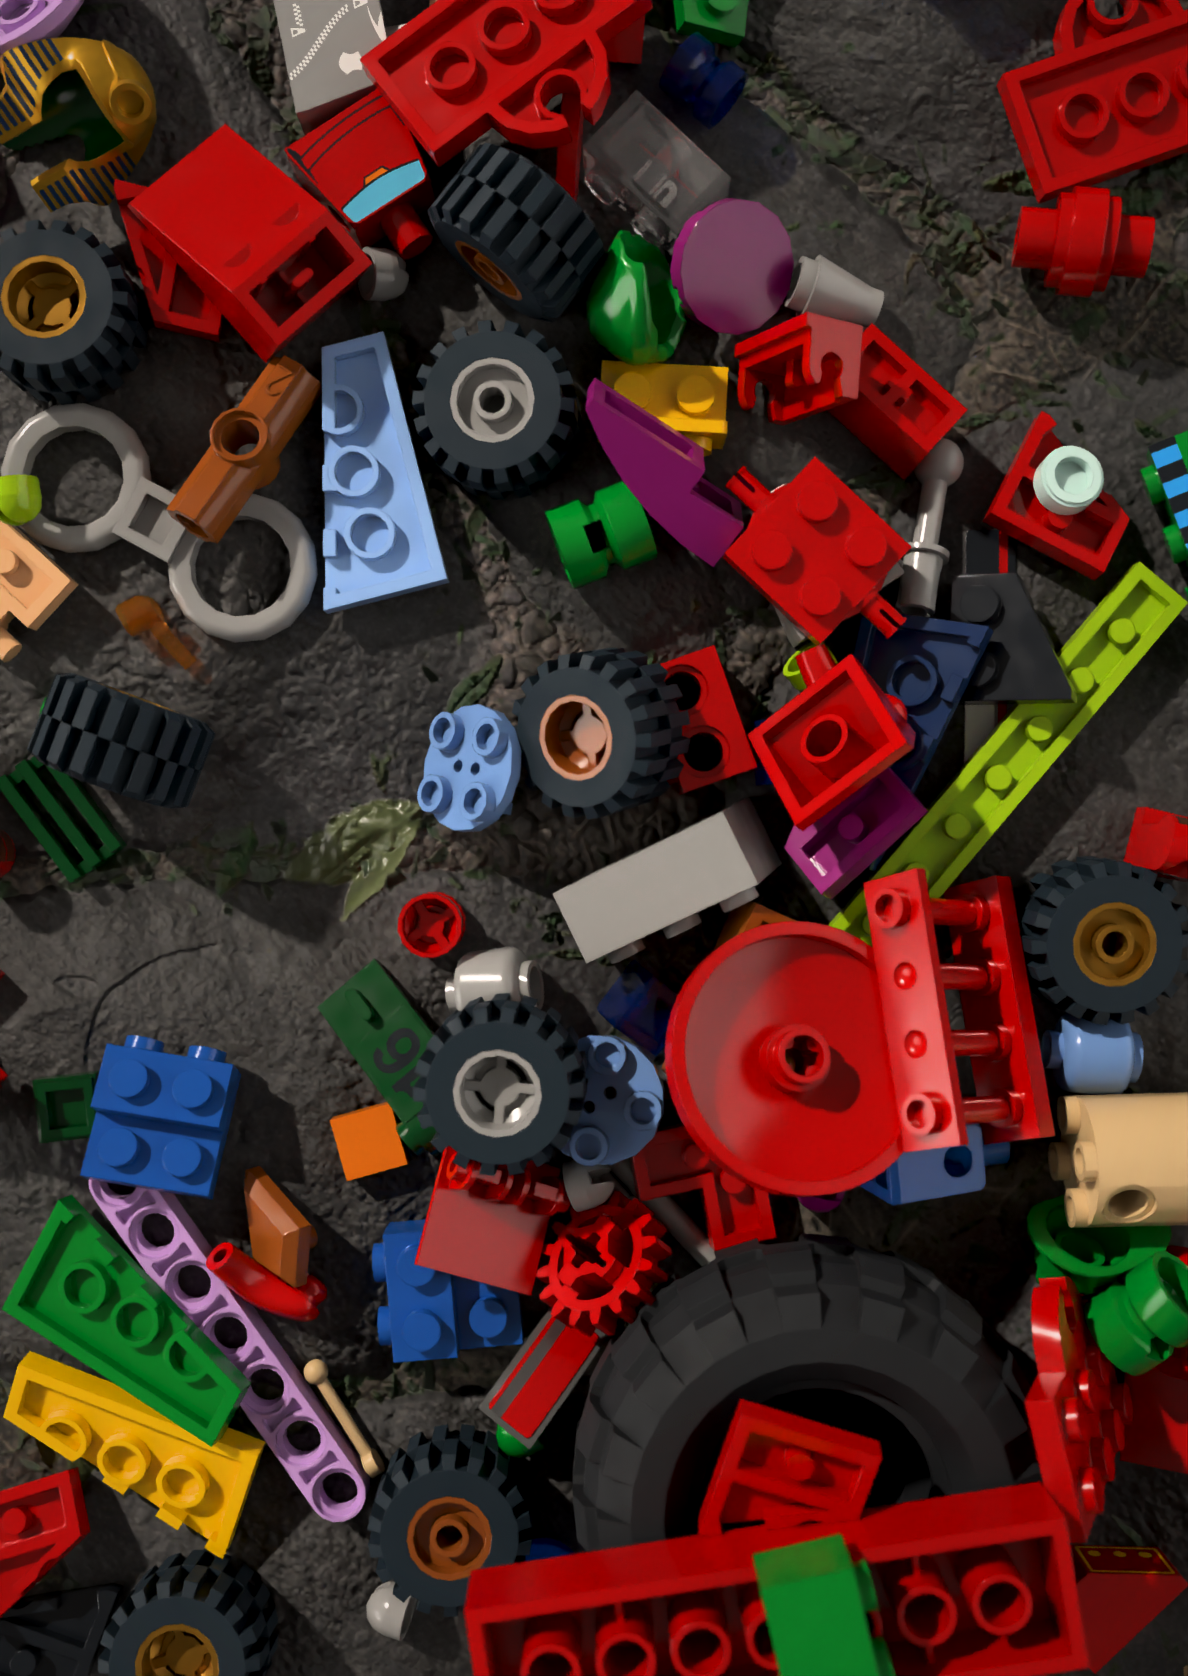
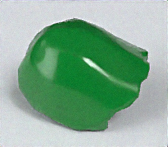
[586,230,687,365]

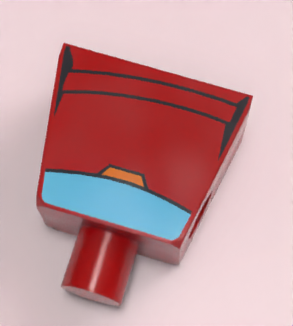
[284,89,435,260]

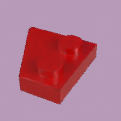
[983,411,1130,581]

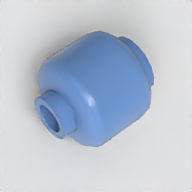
[1041,1012,1144,1095]

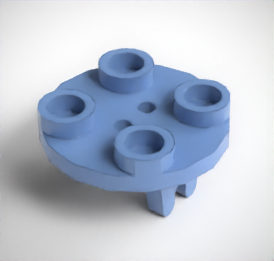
[417,704,521,832]
[561,1035,664,1166]

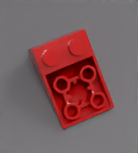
[128,124,373,363]

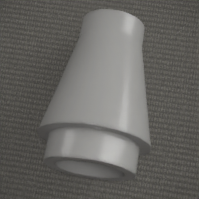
[784,254,884,328]

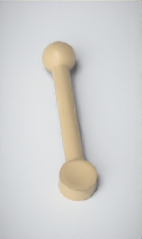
[304,1359,385,1478]

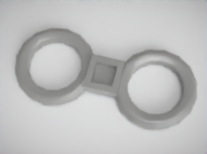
[1,403,318,643]

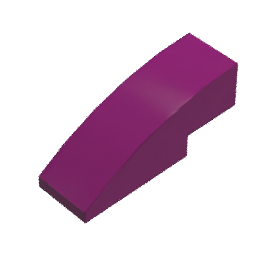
[586,378,744,568]

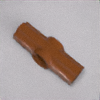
[166,355,322,544]

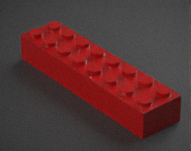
[464,1481,1089,1676]

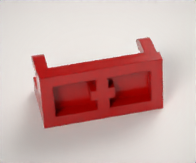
[734,312,863,426]
[827,323,968,480]

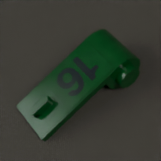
[317,959,443,1157]

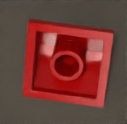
[747,654,916,831]

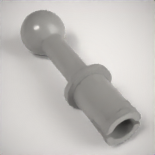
[895,438,964,617]

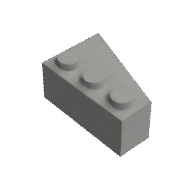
[552,796,782,964]

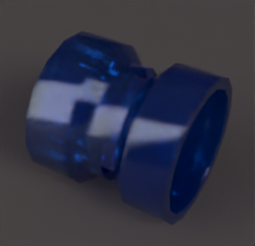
[659,32,749,129]

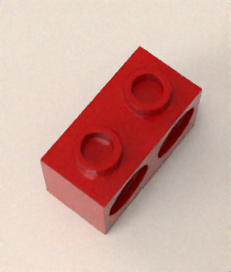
[660,645,757,795]

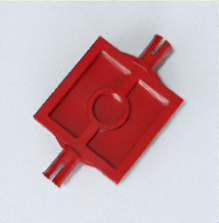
[723,456,912,646]

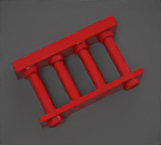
[863,868,1055,1152]

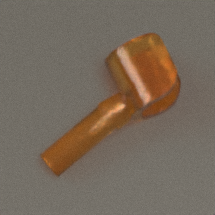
[115,596,197,671]

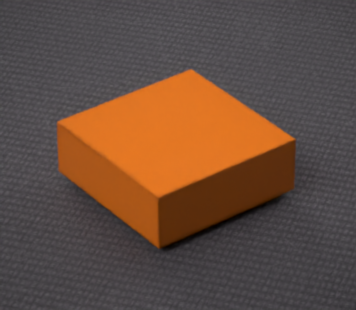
[330,1102,410,1181]

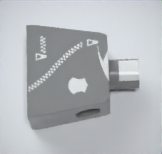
[273,0,407,135]

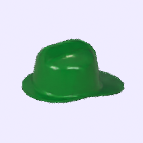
[1026,1194,1172,1296]

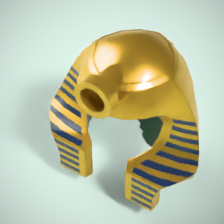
[0,37,157,213]

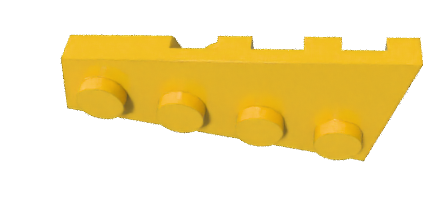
[3,1351,266,1560]

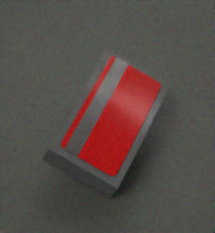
[478,1307,609,1450]

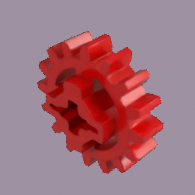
[536,1191,672,1337]

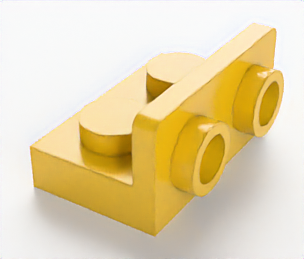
[598,360,729,456]

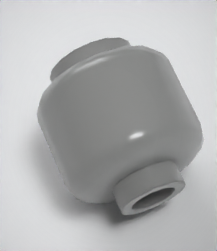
[445,947,544,1013]

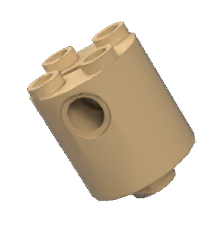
[1048,1092,1188,1228]

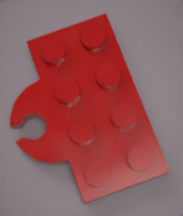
[359,0,653,167]
[996,0,1188,204]
[1025,1276,1133,1543]

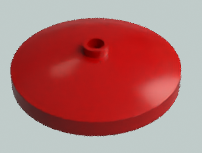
[665,921,904,1197]

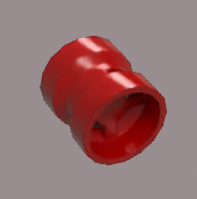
[398,892,467,958]

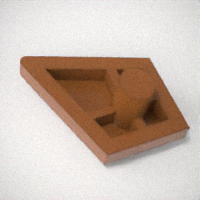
[244,1166,318,1288]

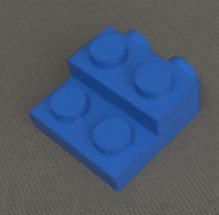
[80,1035,241,1200]
[372,1219,524,1363]

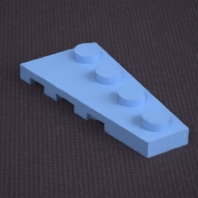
[322,331,449,614]

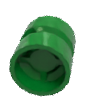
[544,481,657,590]
[1084,1251,1188,1376]

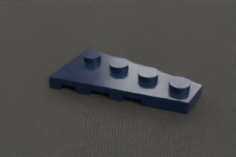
[853,614,994,871]

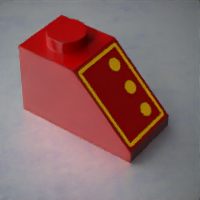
[1070,1545,1188,1674]

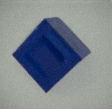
[597,961,678,1056]

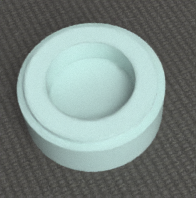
[1033,446,1104,515]

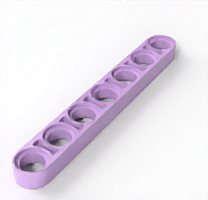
[89,1179,370,1522]

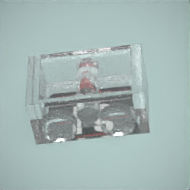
[583,90,731,255]

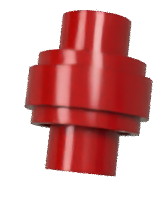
[1011,186,1155,298]

